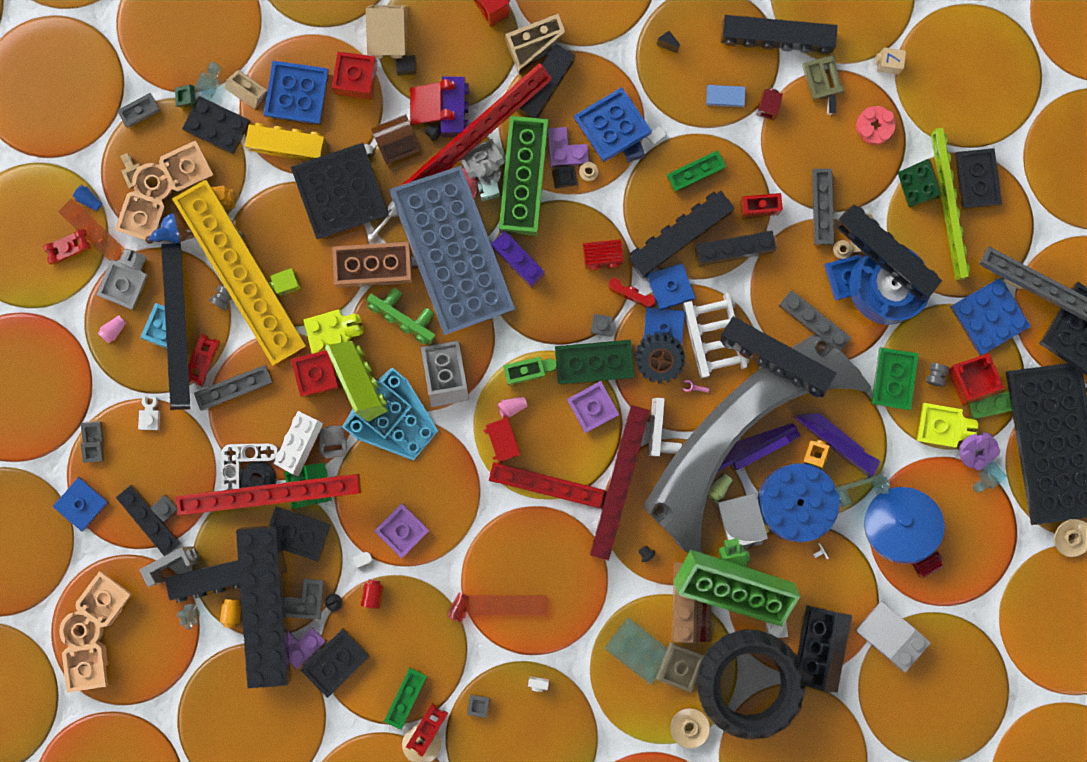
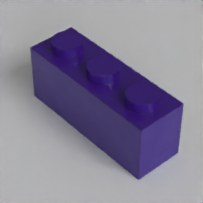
[441,76,469,137]
[491,231,545,288]

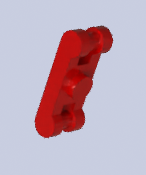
[43,229,91,265]
[608,278,655,308]
[188,334,220,387]
[406,703,448,757]

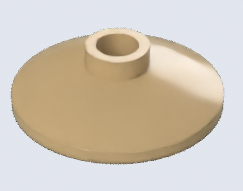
[1054,519,1087,557]
[670,708,710,748]
[402,725,441,762]

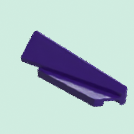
[794,413,880,477]
[717,423,801,472]

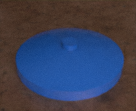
[864,487,945,564]

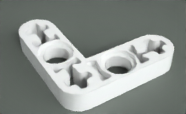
[221,443,279,490]

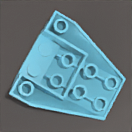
[342,367,438,460]

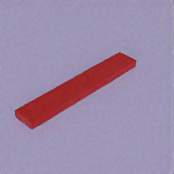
[488,462,605,508]

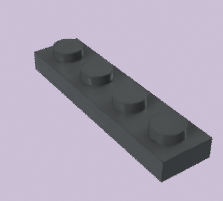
[812,169,834,245]
[778,290,851,351]
[194,365,273,411]

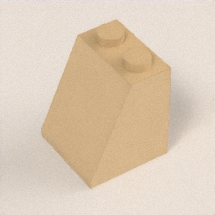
[366,5,408,59]

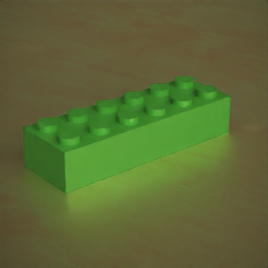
[499,116,548,236]
[673,550,801,627]

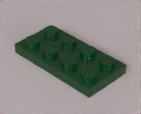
[555,340,635,385]

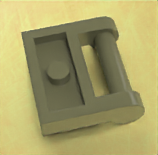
[802,55,845,101]

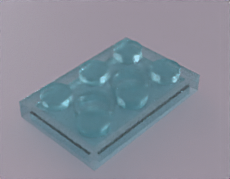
[604,617,668,685]

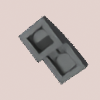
[81,421,104,463]

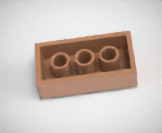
[332,242,413,288]

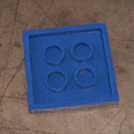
[264,61,329,125]
[574,87,652,163]
[950,277,1031,355]

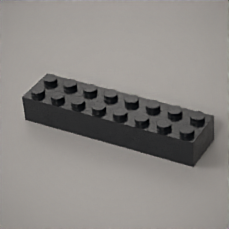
[236,525,291,689]

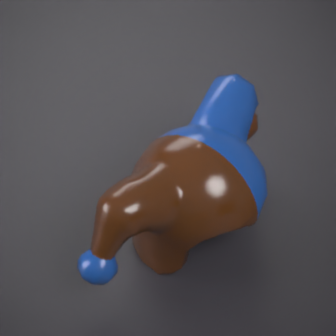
[145,213,193,244]

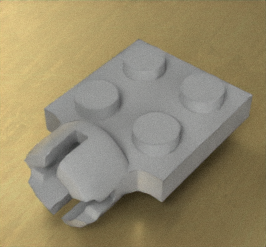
[460,139,505,185]
[96,249,148,310]

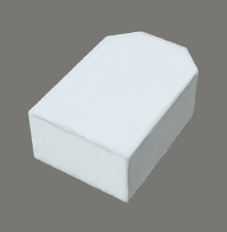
[647,127,665,146]
[353,552,372,568]

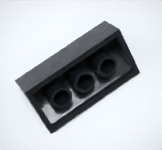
[797,605,852,693]

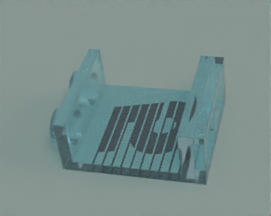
[835,474,890,507]

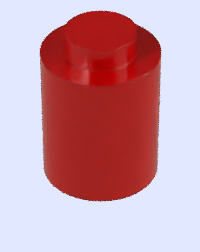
[361,579,383,609]

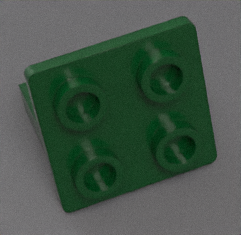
[898,159,941,207]

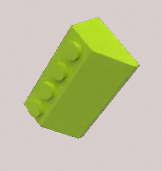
[325,341,388,422]

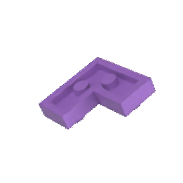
[548,127,589,167]
[287,627,326,669]

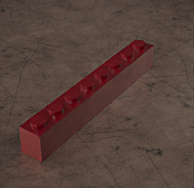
[590,405,650,560]

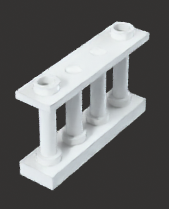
[682,293,749,379]

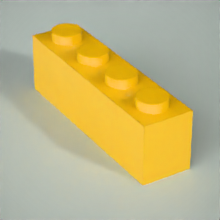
[245,123,327,161]

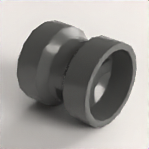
[209,285,233,311]
[926,363,950,387]

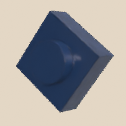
[623,141,645,163]

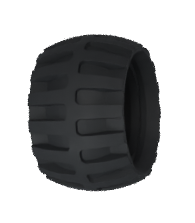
[697,630,806,740]

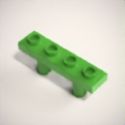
[367,287,435,345]

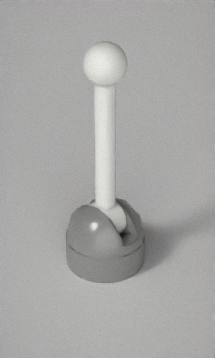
[368,201,399,241]

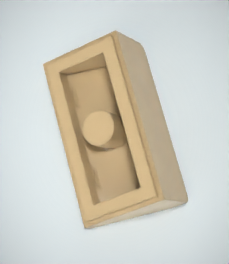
[225,70,268,109]

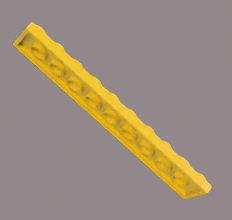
[172,180,306,366]

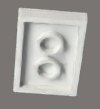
[274,411,323,476]

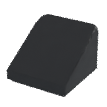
[656,31,680,53]
[396,55,416,75]
[552,166,578,189]

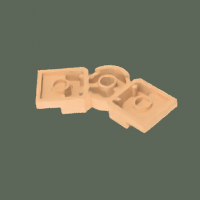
[115,140,214,240]
[59,571,132,693]

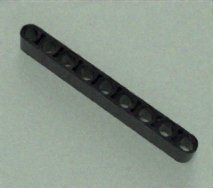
[161,243,191,411]

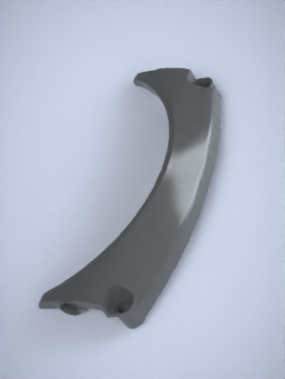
[644,335,871,554]

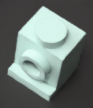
[477,179,500,202]

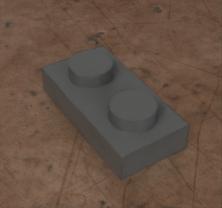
[117,93,161,128]

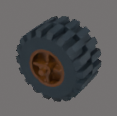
[635,331,685,384]

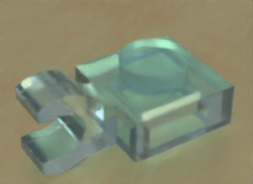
[195,61,221,98]
[972,461,1007,493]

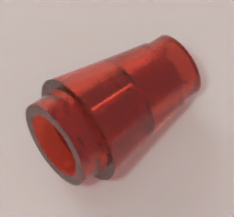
[447,592,469,623]

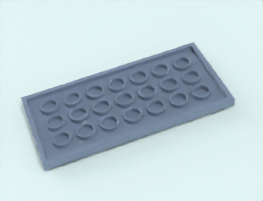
[389,166,515,335]

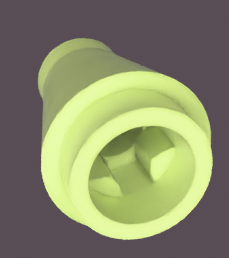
[708,474,733,503]

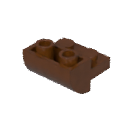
[371,114,421,165]

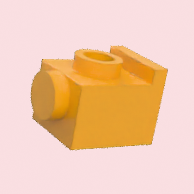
[212,185,236,210]
[804,440,830,472]

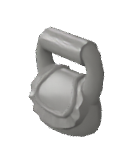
[318,426,347,458]

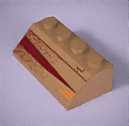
[671,562,712,643]

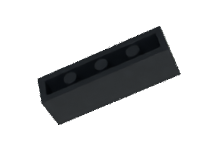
[516,44,575,118]
[695,231,776,267]

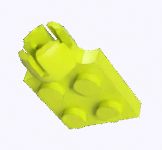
[304,309,363,354]
[917,403,978,448]

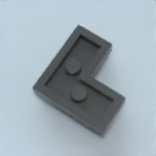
[285,579,324,620]

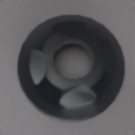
[241,461,277,488]

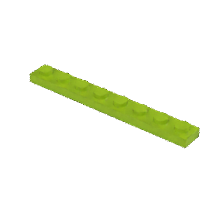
[931,128,970,281]

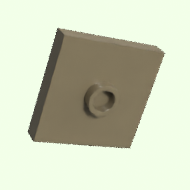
[656,642,705,692]

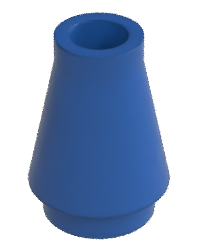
[73,185,103,212]

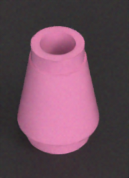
[98,316,127,343]
[498,397,528,418]

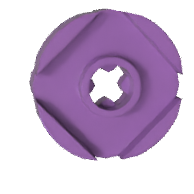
[959,433,1001,470]

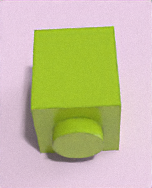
[269,268,301,296]

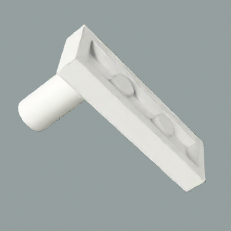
[648,398,682,457]

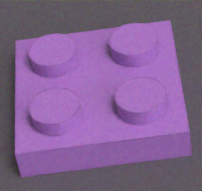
[567,381,619,433]
[375,503,430,558]

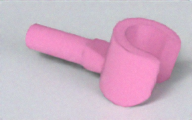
[683,380,709,393]

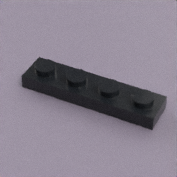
[116,485,181,556]

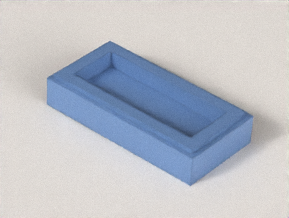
[706,85,745,107]

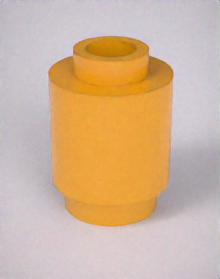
[220,599,242,628]

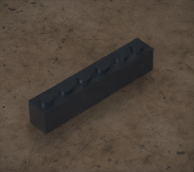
[721,15,838,55]
[628,191,735,278]
[833,204,942,302]
[720,316,837,398]
[165,550,287,603]

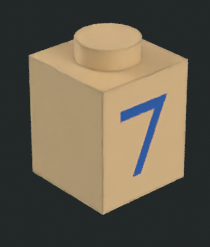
[875,48,906,75]

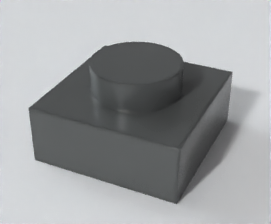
[591,314,613,336]
[150,495,177,522]
[467,694,489,718]

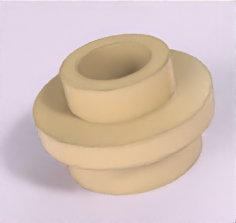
[579,162,598,181]
[833,240,852,259]

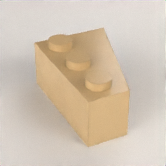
[505,14,565,73]

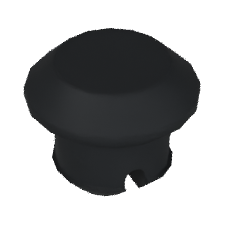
[425,124,441,141]
[639,546,655,562]
[325,594,343,611]

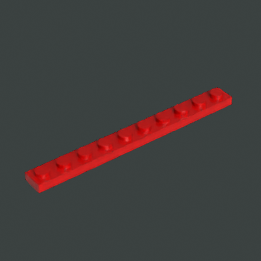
[402,63,552,185]
[176,474,362,515]

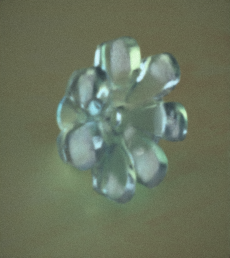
[177,604,200,630]

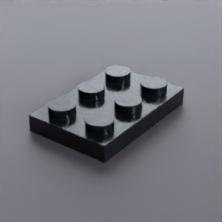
[182,96,251,155]
[955,148,1002,209]
[269,506,331,562]
[301,628,370,698]

